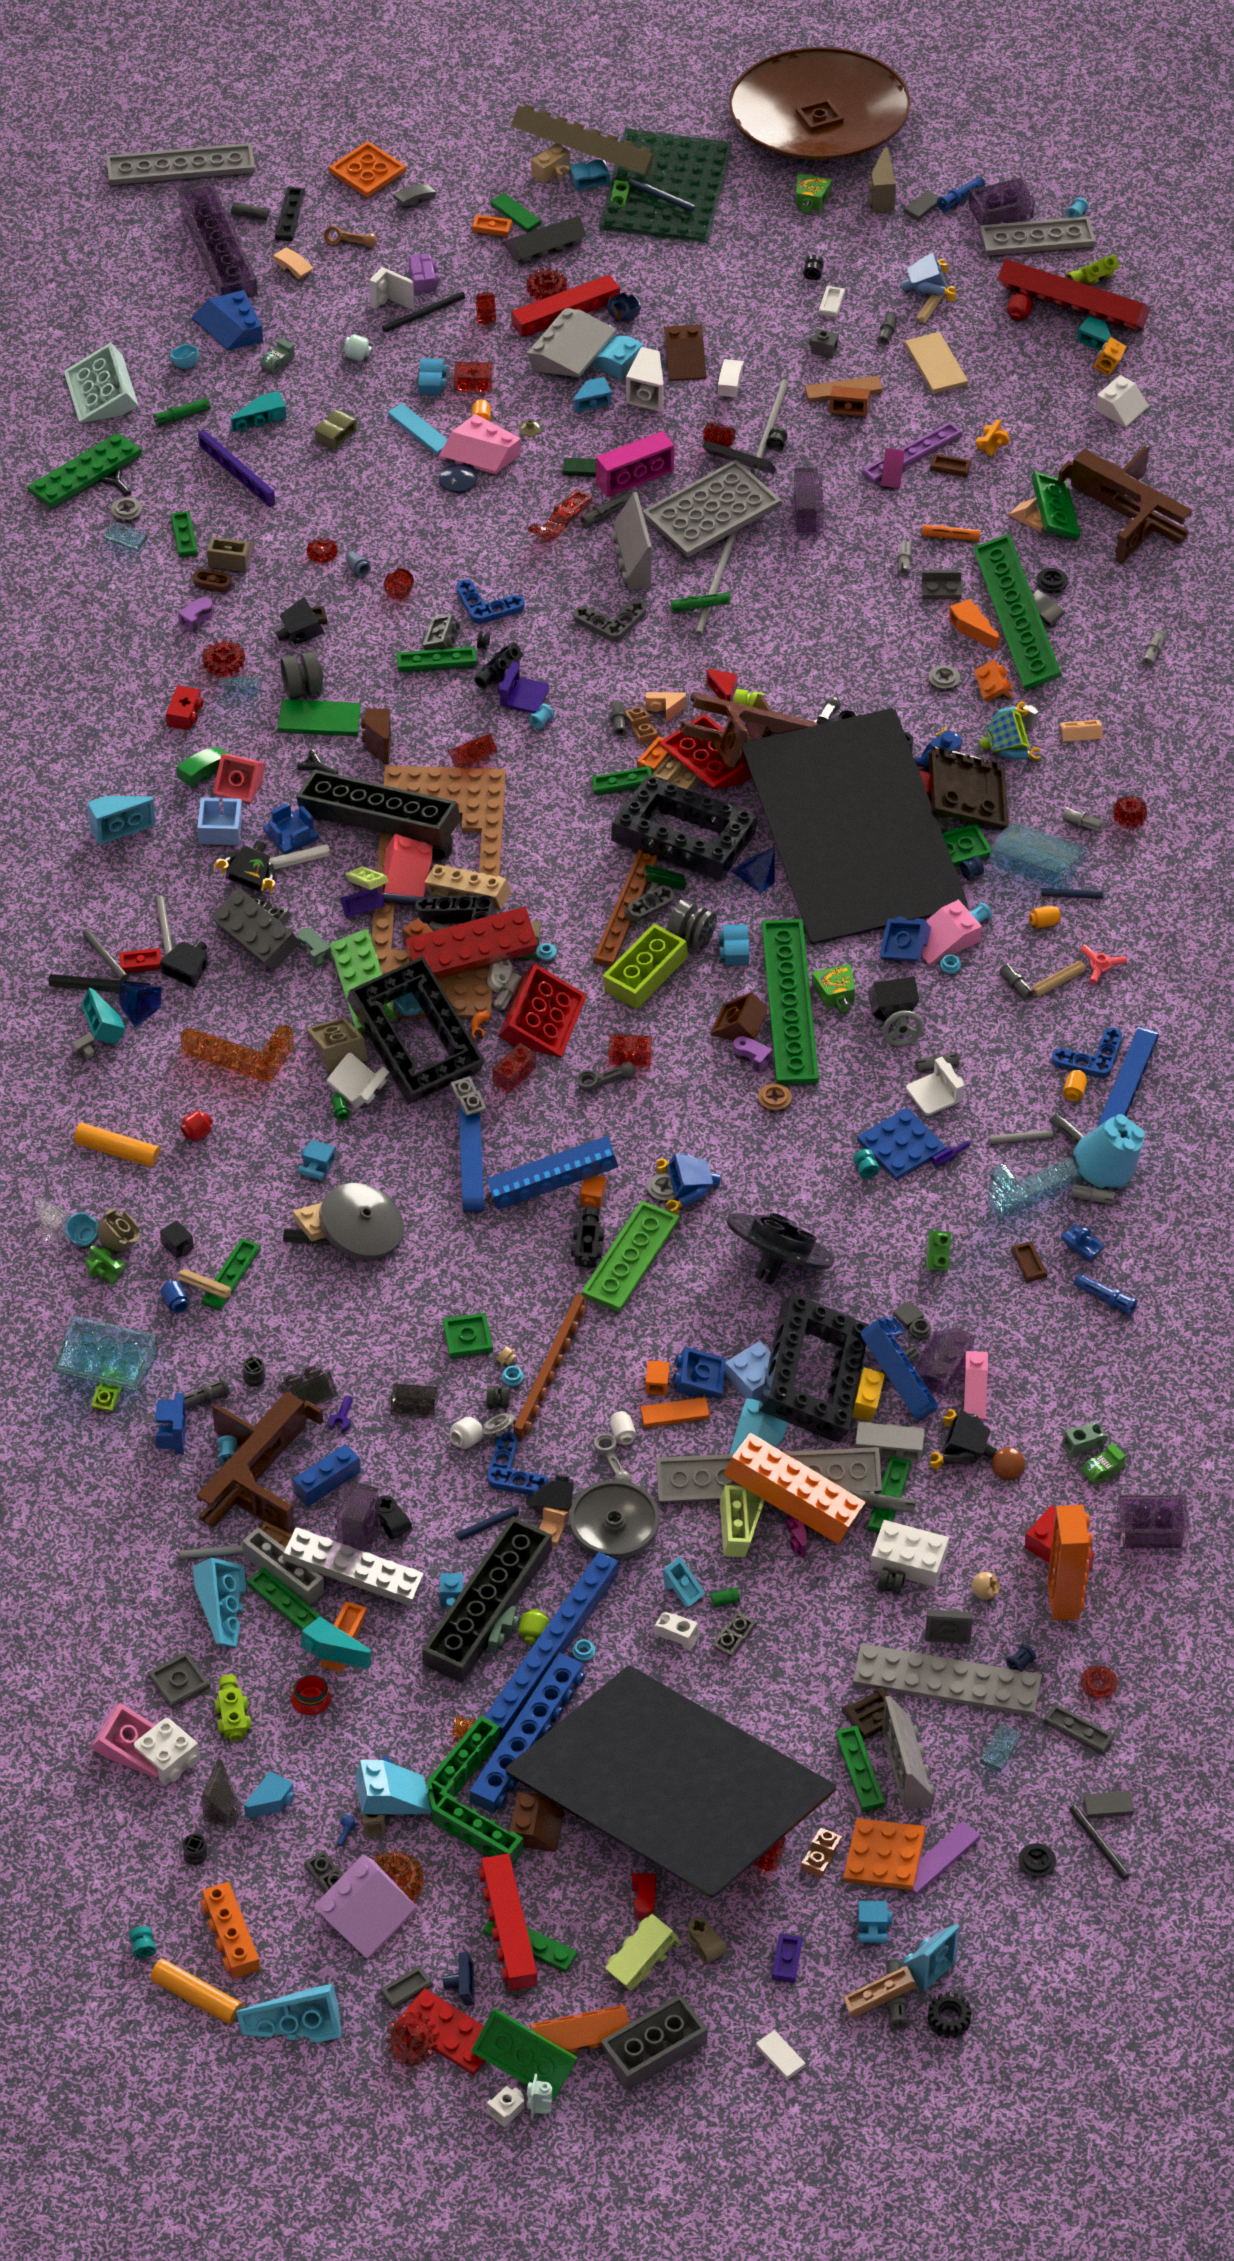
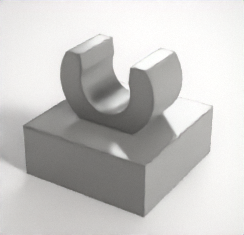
[1020,705,1039,731]
[71,1032,95,1059]

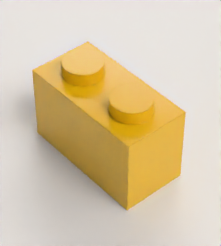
[852,1367,885,1422]

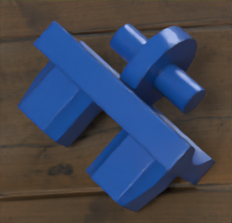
[1061,1223,1104,1262]

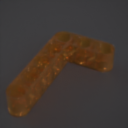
[180,1025,294,1082]

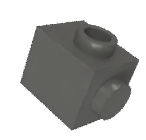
[809,328,839,359]

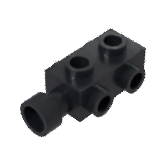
[474,642,524,689]
[571,1207,604,1268]

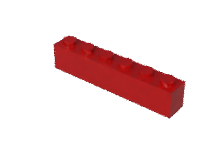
[511,274,620,337]
[478,1854,537,1991]

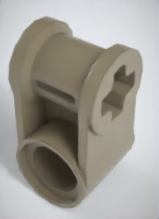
[687,1917,727,1965]

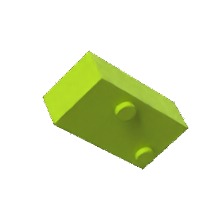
[603,923,688,1009]

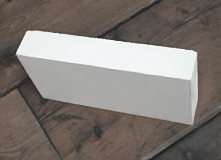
[819,286,845,317]
[756,2030,806,2080]

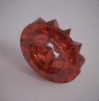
[306,537,338,562]
[1081,1666,1118,1699]

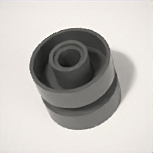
[280,651,323,698]

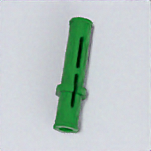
[153,398,211,425]
[671,592,731,612]

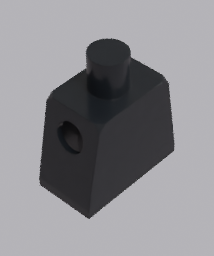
[274,597,325,644]
[160,940,208,988]

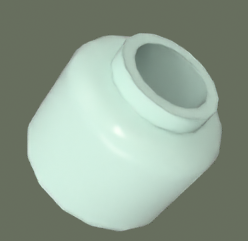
[343,334,372,361]

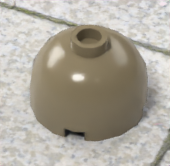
[97,1208,141,1252]

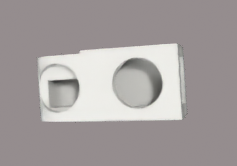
[653,1612,700,1651]

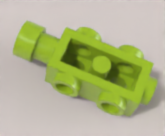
[1066,254,1119,286]
[214,1674,251,1741]

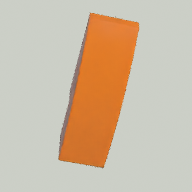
[321,1602,367,1672]

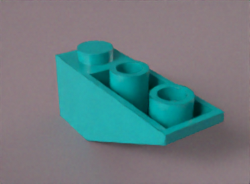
[230,391,287,432]

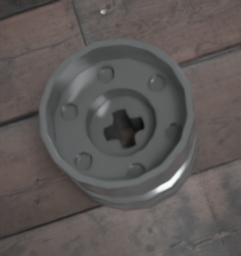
[666,899,717,952]

